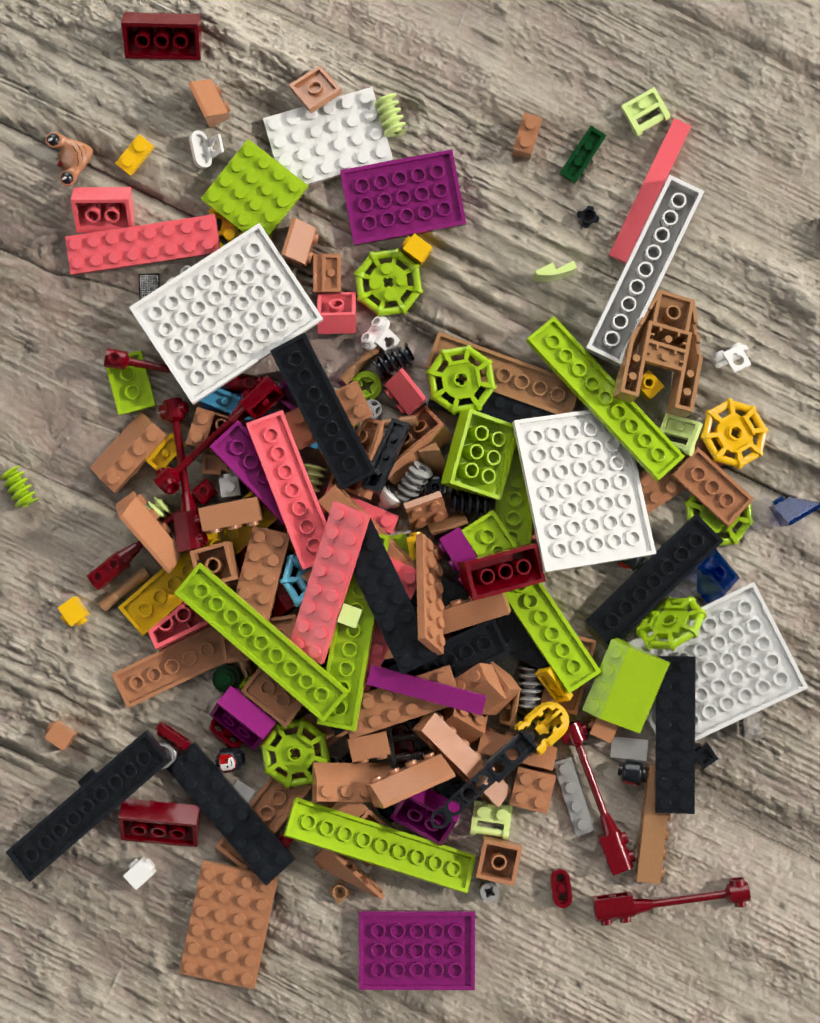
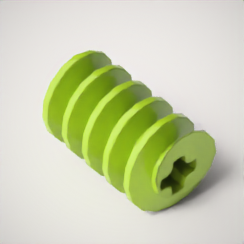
[0,466,39,508]

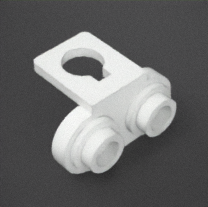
[189,130,224,169]
[361,316,400,355]
[713,343,751,373]

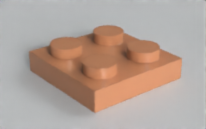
[289,65,342,113]
[403,491,448,530]

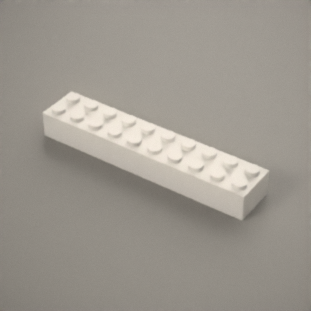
[585,175,704,367]

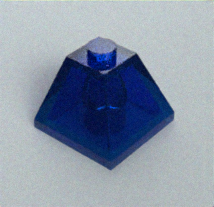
[769,496,820,527]
[697,549,740,604]

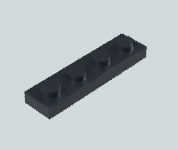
[361,418,411,495]

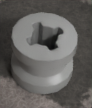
[367,399,382,419]
[479,880,499,902]

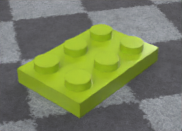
[106,350,157,416]

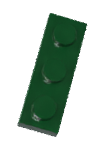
[559,126,607,185]

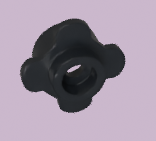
[577,206,599,228]

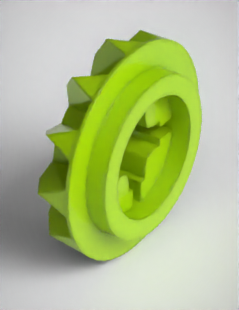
[351,371,382,401]

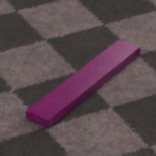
[367,665,487,715]

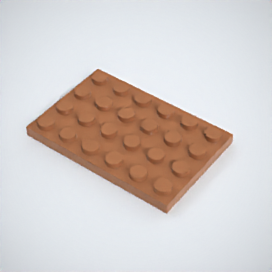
[179,860,279,989]

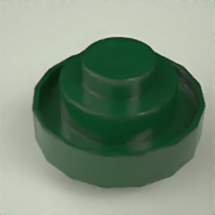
[212,664,241,693]

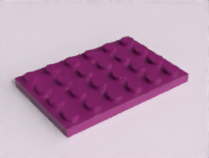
[340,149,466,246]
[359,910,475,990]

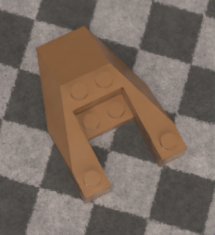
[612,289,703,418]

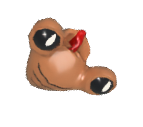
[45,132,93,186]

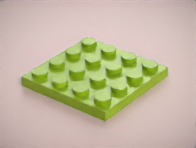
[201,139,309,237]

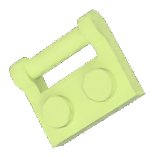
[620,87,671,137]
[660,413,703,456]
[470,799,513,840]

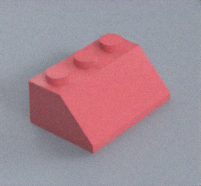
[71,187,134,233]

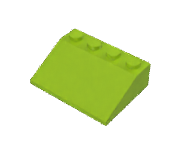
[440,409,516,500]
[582,638,670,733]

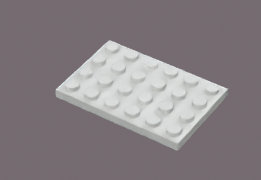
[263,87,393,186]

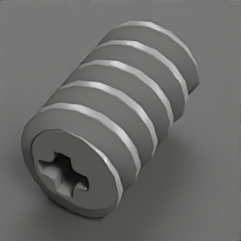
[394,461,433,502]
[518,667,542,709]

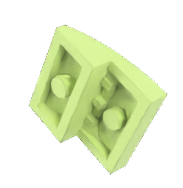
[533,261,577,282]

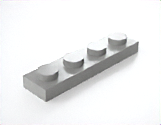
[554,756,595,837]

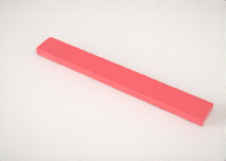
[608,118,691,264]

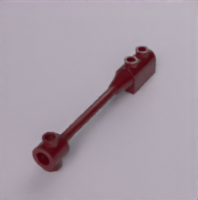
[104,348,261,393]
[153,375,285,494]
[158,398,208,553]
[87,478,218,590]
[561,720,636,876]
[592,877,751,926]

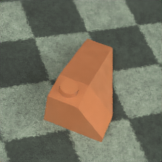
[328,418,384,500]

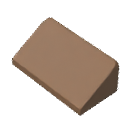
[418,442,446,477]
[428,511,468,536]
[499,692,520,727]

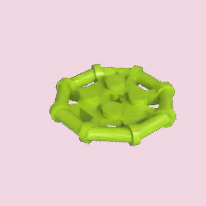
[353,248,423,317]
[426,344,497,415]
[684,494,754,546]
[636,596,707,651]
[259,717,331,789]

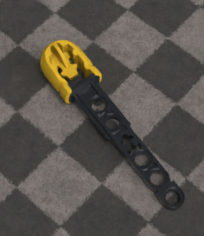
[430,701,569,830]

